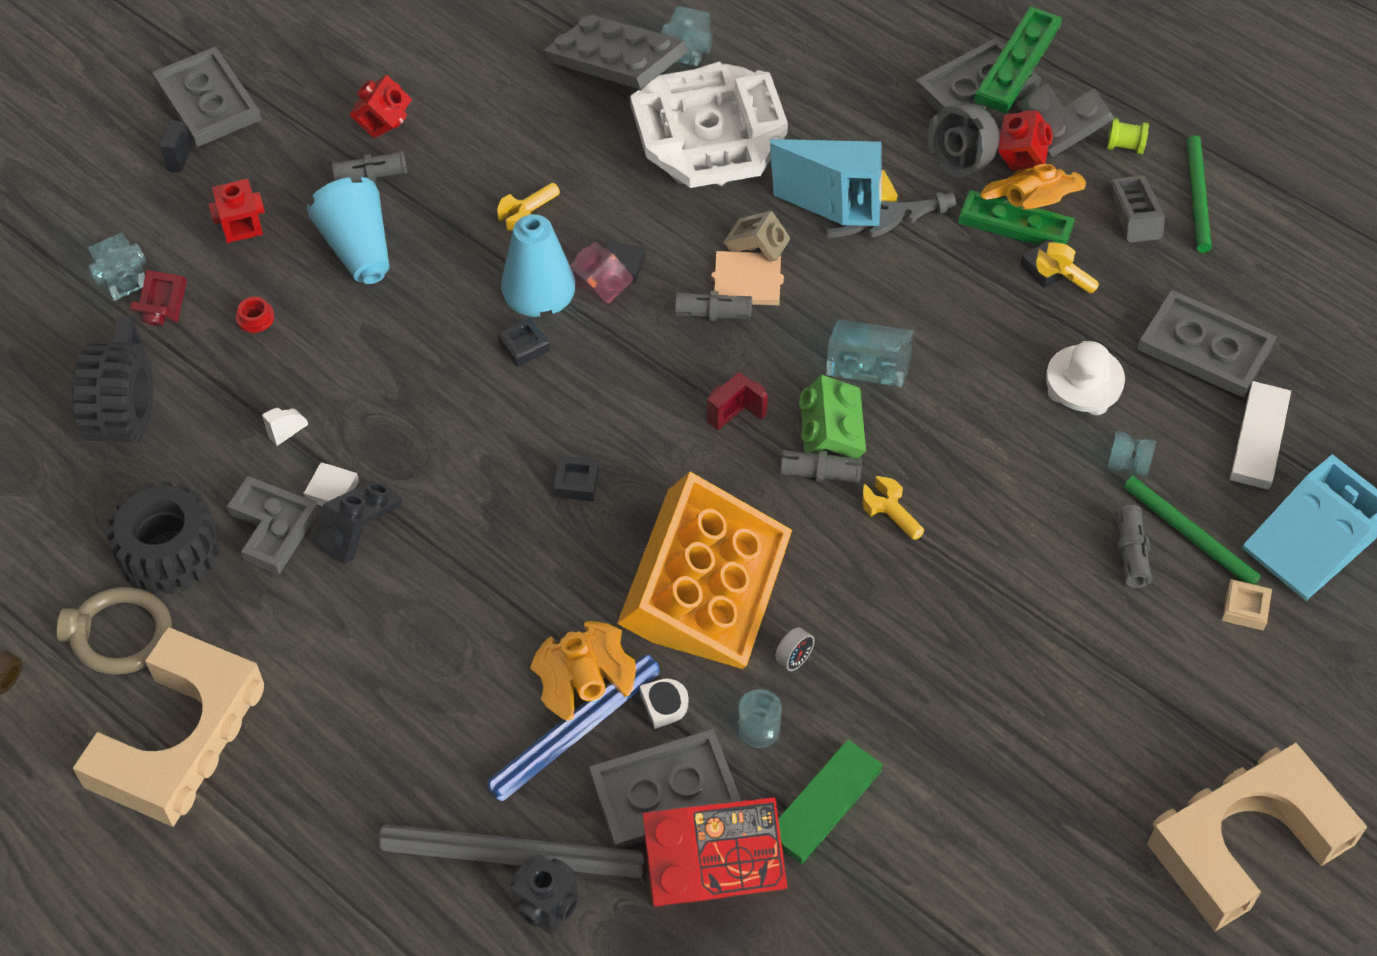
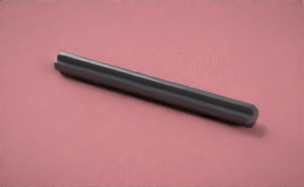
[379,824,645,878]

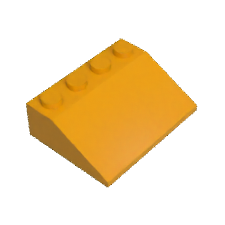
[617,472,792,669]

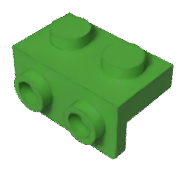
[799,374,866,458]

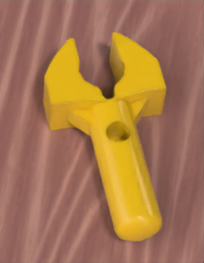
[497,183,560,231]
[1036,242,1099,293]
[862,476,924,540]

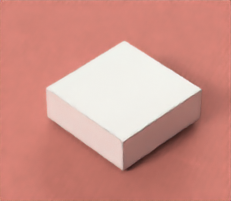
[304,462,359,506]

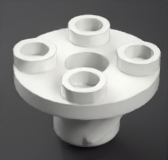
[1046,341,1125,415]

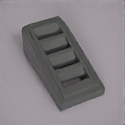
[1109,175,1165,243]

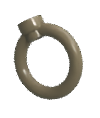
[57,587,172,675]

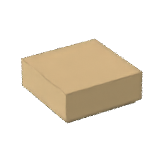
[1222,579,1272,631]

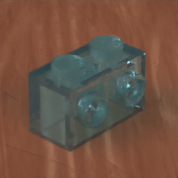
[826,319,914,387]

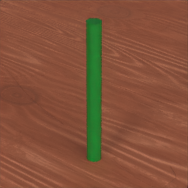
[1186,135,1212,253]
[1123,476,1261,585]

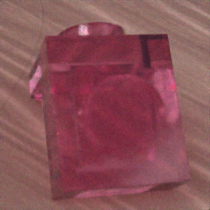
[570,242,633,303]

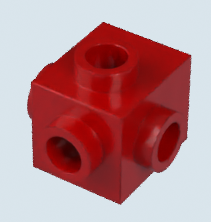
[349,75,412,139]
[998,110,1053,171]
[209,179,265,243]

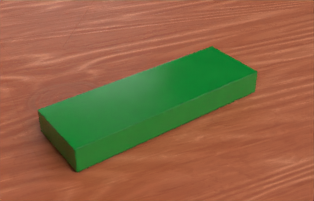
[958,190,1075,246]
[778,739,883,865]

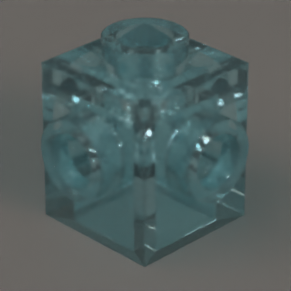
[661,6,713,66]
[87,232,146,300]

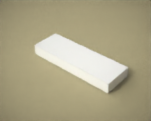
[1230,381,1291,490]

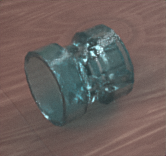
[1107,430,1156,478]
[738,689,782,748]

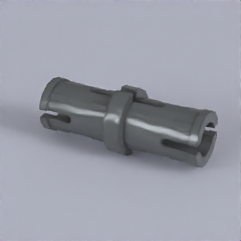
[332,151,408,182]
[675,291,752,321]
[781,449,863,484]
[1115,505,1153,588]

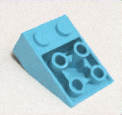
[770,139,882,226]
[1242,454,1377,601]

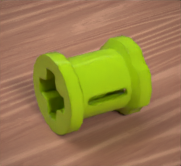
[1107,117,1149,155]

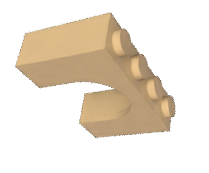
[73,627,264,827]
[1147,743,1367,932]

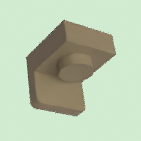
[724,210,790,262]

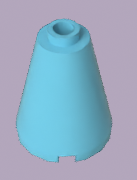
[307,177,389,284]
[501,215,575,317]

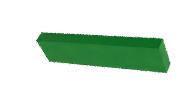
[974,6,1062,114]

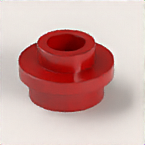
[236,297,275,333]

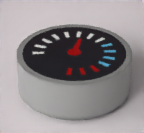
[775,627,815,671]

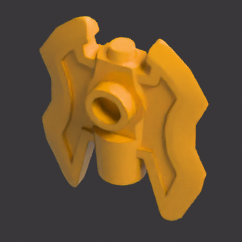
[980,164,1086,210]
[530,621,636,720]

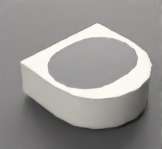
[639,679,688,729]

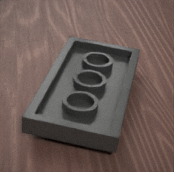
[543,15,688,90]

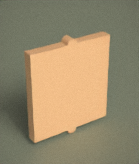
[711,251,784,305]

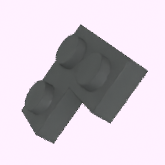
[1018,83,1114,157]
[227,476,320,574]

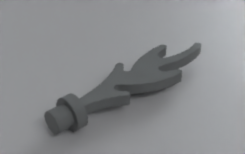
[826,191,956,238]

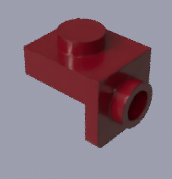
[130,270,187,326]
[707,372,768,431]

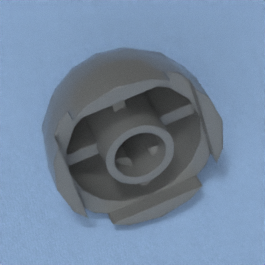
[927,103,1000,177]

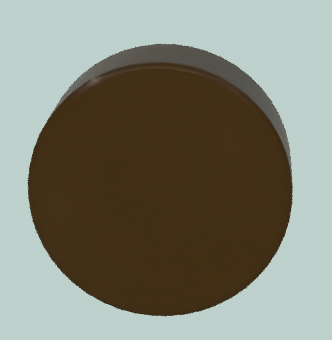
[0,650,23,695]

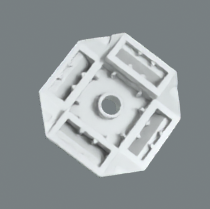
[631,64,788,188]

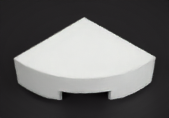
[262,408,308,446]

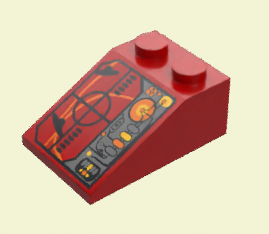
[642,798,787,907]

